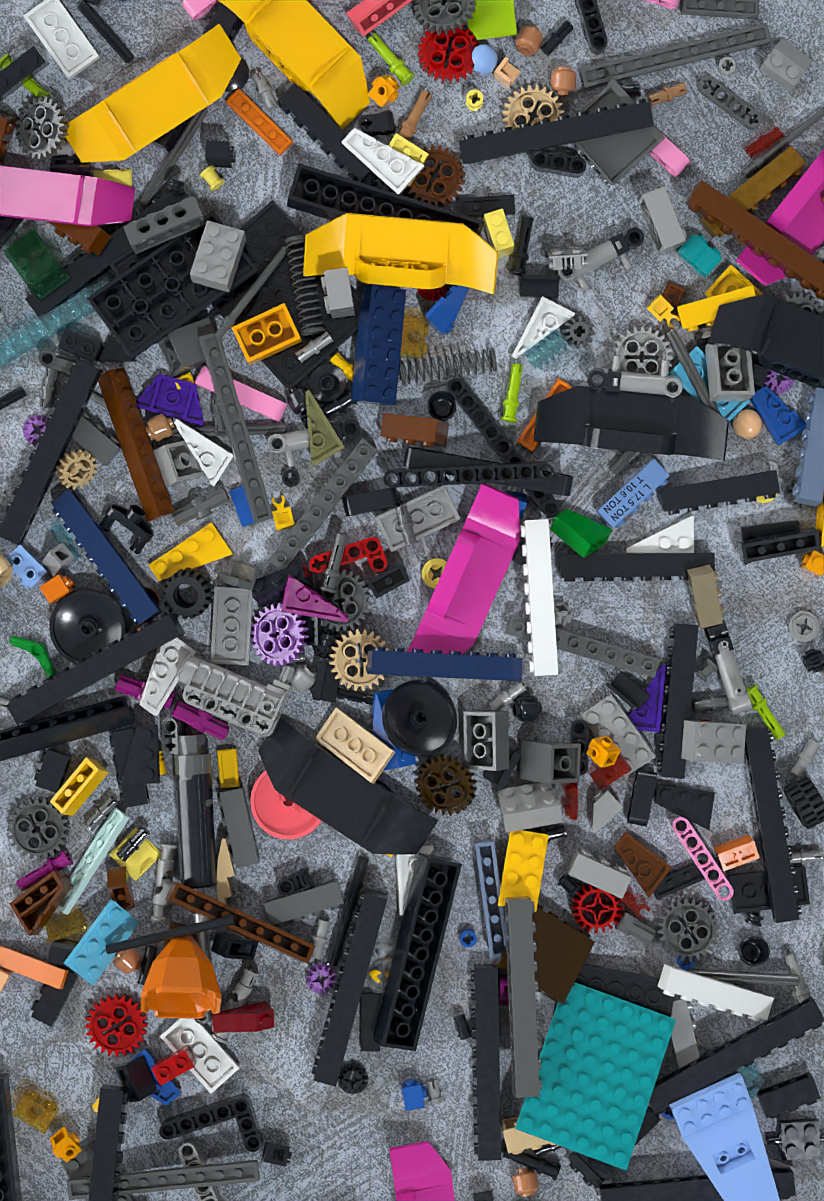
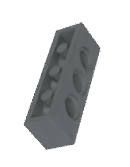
[123,196,206,254]

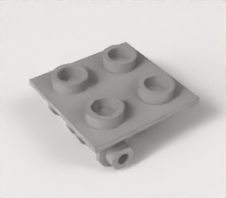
[546,246,588,270]

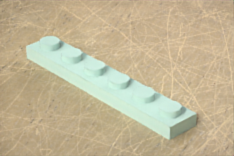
[58,807,130,915]

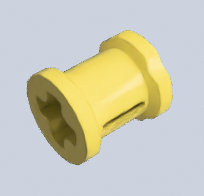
[466,89,483,111]
[200,165,225,192]

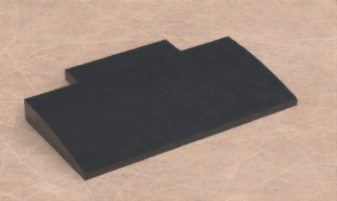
[87,211,258,360]

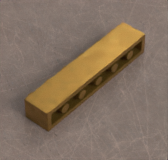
[699,145,806,239]

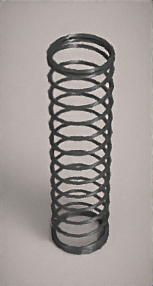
[285,235,325,336]
[399,348,497,386]

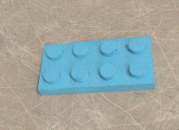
[668,346,750,421]
[64,900,140,986]

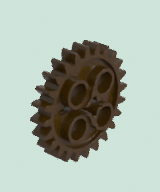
[415,754,477,816]

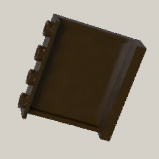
[493,904,595,1003]

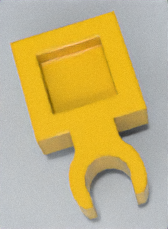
[646,294,680,328]
[272,495,295,531]

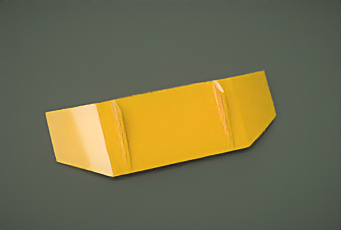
[218,0,370,130]
[65,24,241,162]
[303,213,499,294]

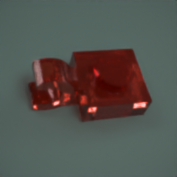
[618,891,650,919]

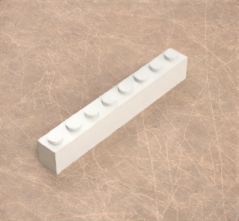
[521,519,558,677]

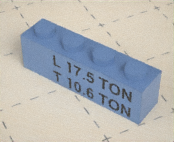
[596,459,670,528]

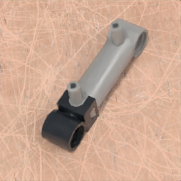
[557,227,644,291]
[588,355,683,397]
[267,419,361,467]
[705,620,752,715]

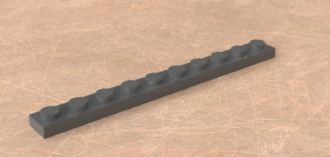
[580,23,772,89]
[199,333,274,524]
[67,1160,260,1200]

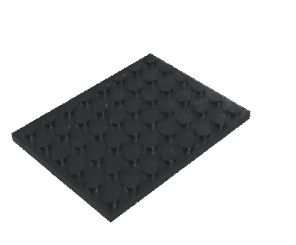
[211,200,360,391]

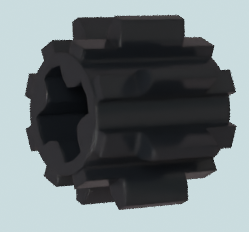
[802,649,824,673]

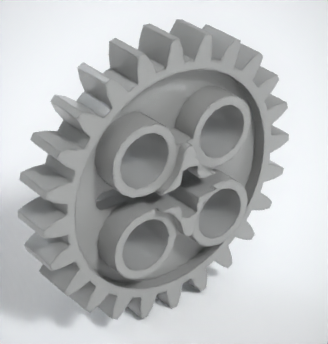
[610,326,673,375]

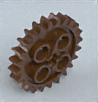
[405,145,466,207]

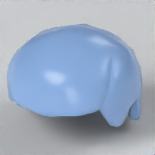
[472,44,498,76]

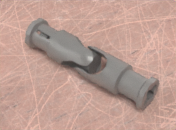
[151,842,178,922]
[212,966,259,1043]

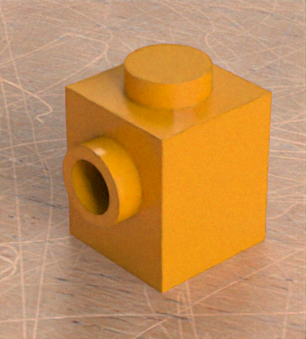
[800,550,824,576]

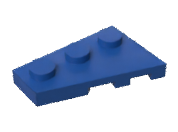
[750,386,807,446]
[115,1048,182,1106]

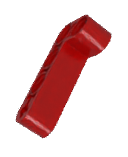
[309,537,387,573]

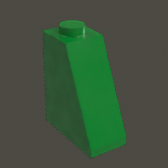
[550,509,613,558]

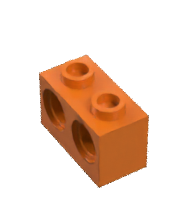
[39,574,76,603]

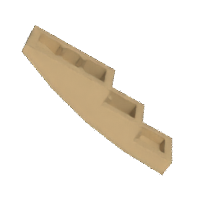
[217,836,235,905]

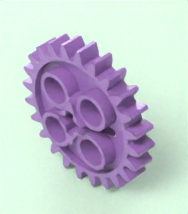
[250,603,308,666]

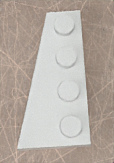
[341,128,425,195]
[139,638,196,716]

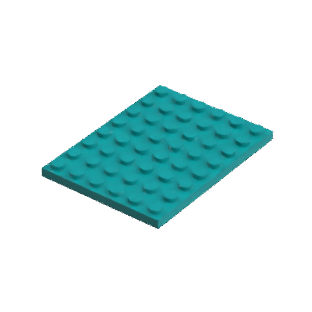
[515,982,676,1171]

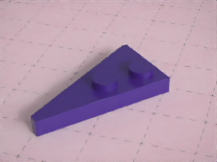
[629,665,666,732]

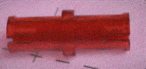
[744,126,784,158]

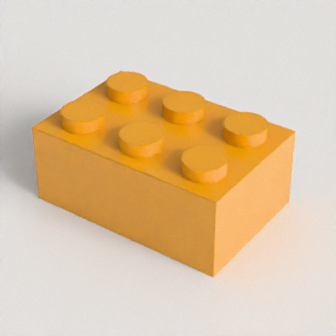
[231,303,302,365]

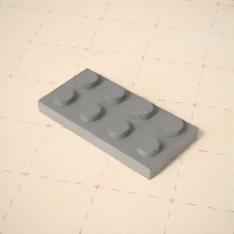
[375,485,461,552]
[210,587,253,665]
[580,693,657,777]

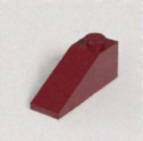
[211,1001,275,1033]

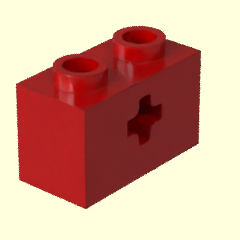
[151,1045,197,1086]

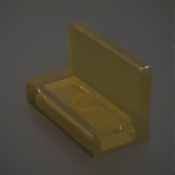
[45,909,87,943]

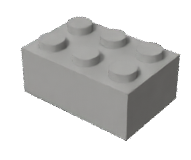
[638,186,687,256]
[190,221,246,292]
[321,268,355,319]
[705,344,755,401]
[681,720,746,763]
[498,782,563,833]
[566,848,632,899]

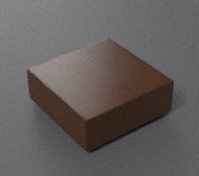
[662,281,686,308]

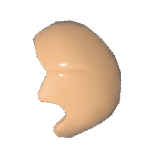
[732,409,763,439]

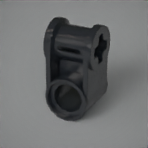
[358,111,396,136]
[277,867,315,896]

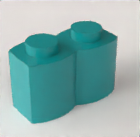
[677,233,722,278]

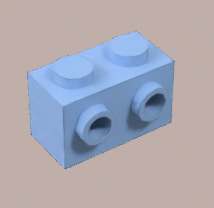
[6,545,50,588]

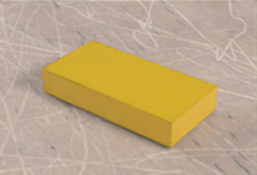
[217,748,240,789]

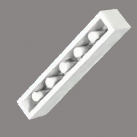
[658,964,774,1021]

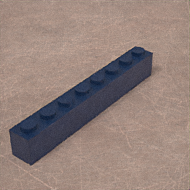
[51,489,162,625]
[367,647,522,681]

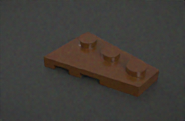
[614,832,672,898]

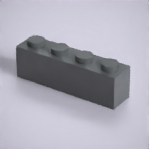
[46,405,121,466]
[217,786,260,868]
[264,879,345,927]

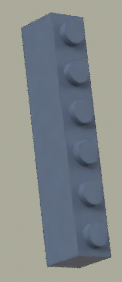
[793,387,824,507]
[474,839,506,959]

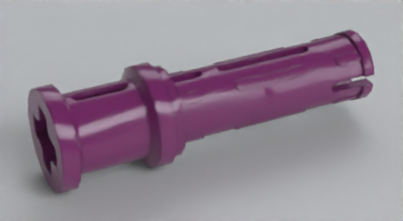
[16,849,73,891]

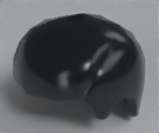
[427,391,456,422]
[738,937,770,966]

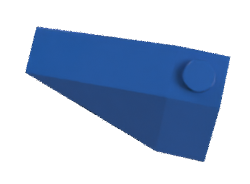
[425,285,470,336]
[371,689,417,771]

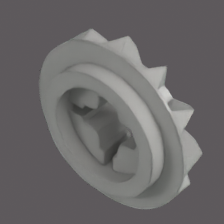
[788,611,819,642]

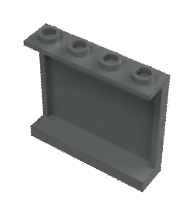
[574,78,665,186]

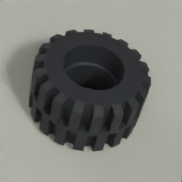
[162,568,214,619]
[784,776,824,830]

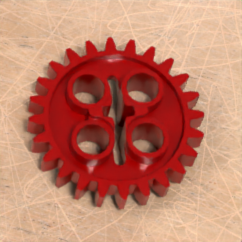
[418,25,479,84]
[85,993,149,1057]

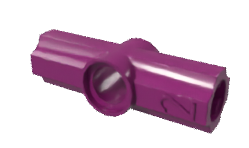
[115,675,176,709]
[171,701,230,741]

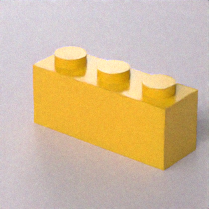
[50,757,109,816]

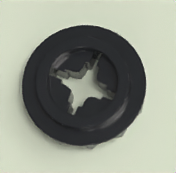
[312,628,342,659]
[338,1063,368,1095]

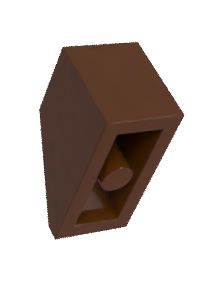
[107,866,135,909]

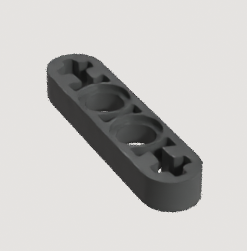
[698,76,762,130]

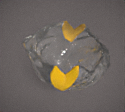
[366,957,392,993]

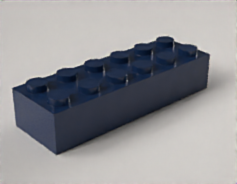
[351,284,406,406]

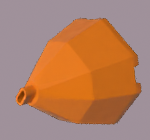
[141,935,221,1019]

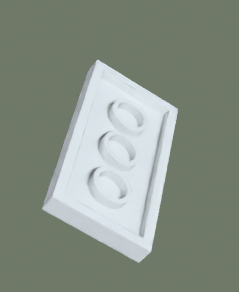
[23,0,100,80]
[160,1018,240,1093]

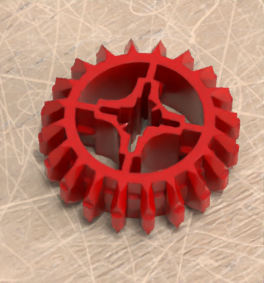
[571,884,623,933]

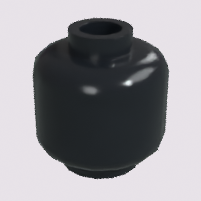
[287,386,309,416]
[512,696,542,722]

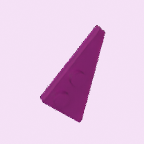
[281,575,348,623]

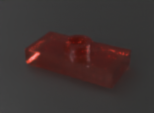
[590,754,632,790]

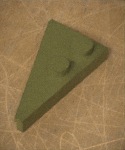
[305,390,345,467]

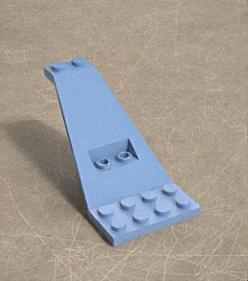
[669,1072,780,1201]

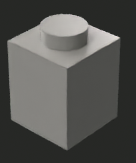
[41,543,75,577]

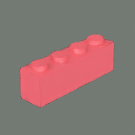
[346,0,413,37]

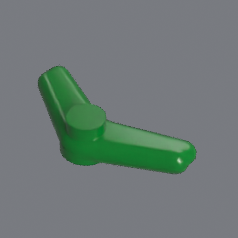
[9,636,55,677]

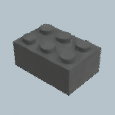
[463,710,509,771]

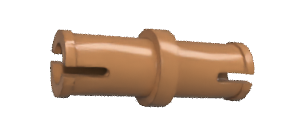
[647,82,688,107]

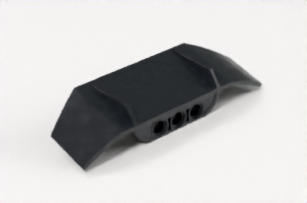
[708,294,824,389]
[533,386,729,461]
[258,717,439,855]

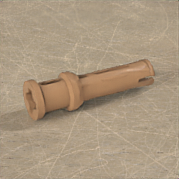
[398,90,432,141]

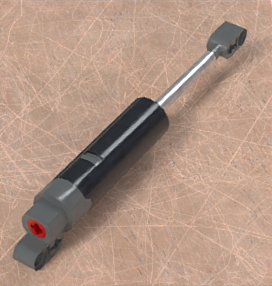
[162,717,217,1024]

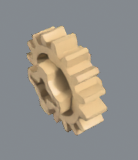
[56,449,98,490]

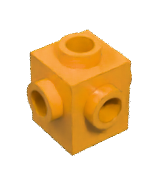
[367,75,401,107]
[586,736,621,768]
[49,1126,82,1163]

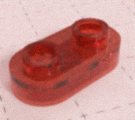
[565,782,578,820]

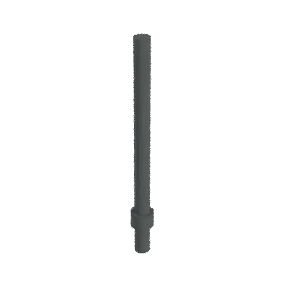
[741,107,824,178]
[214,246,288,340]

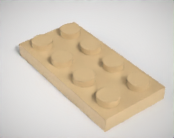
[315,707,396,783]

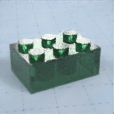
[3,229,70,301]

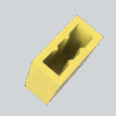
[483,209,514,258]

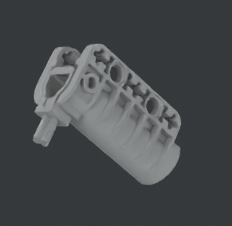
[178,655,295,737]

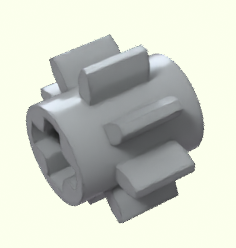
[554,603,572,627]

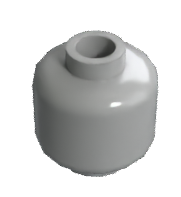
[289,664,317,692]

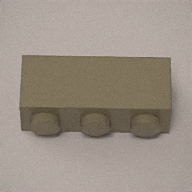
[687,564,725,629]

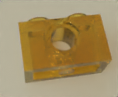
[400,317,429,359]
[12,1090,60,1134]

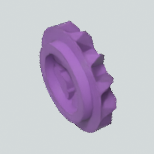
[765,370,794,394]
[22,415,47,446]
[306,963,336,994]

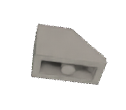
[591,789,623,834]

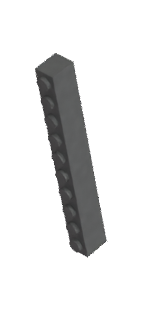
[504,896,542,1098]

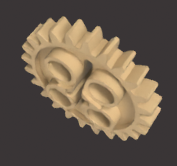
[502,85,564,130]
[328,629,389,691]

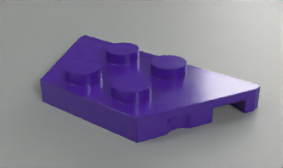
[136,374,204,426]

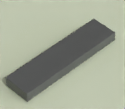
[681,0,760,20]

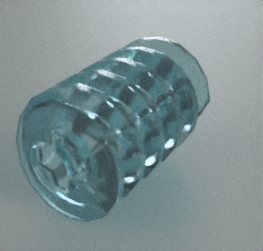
[524,331,568,370]

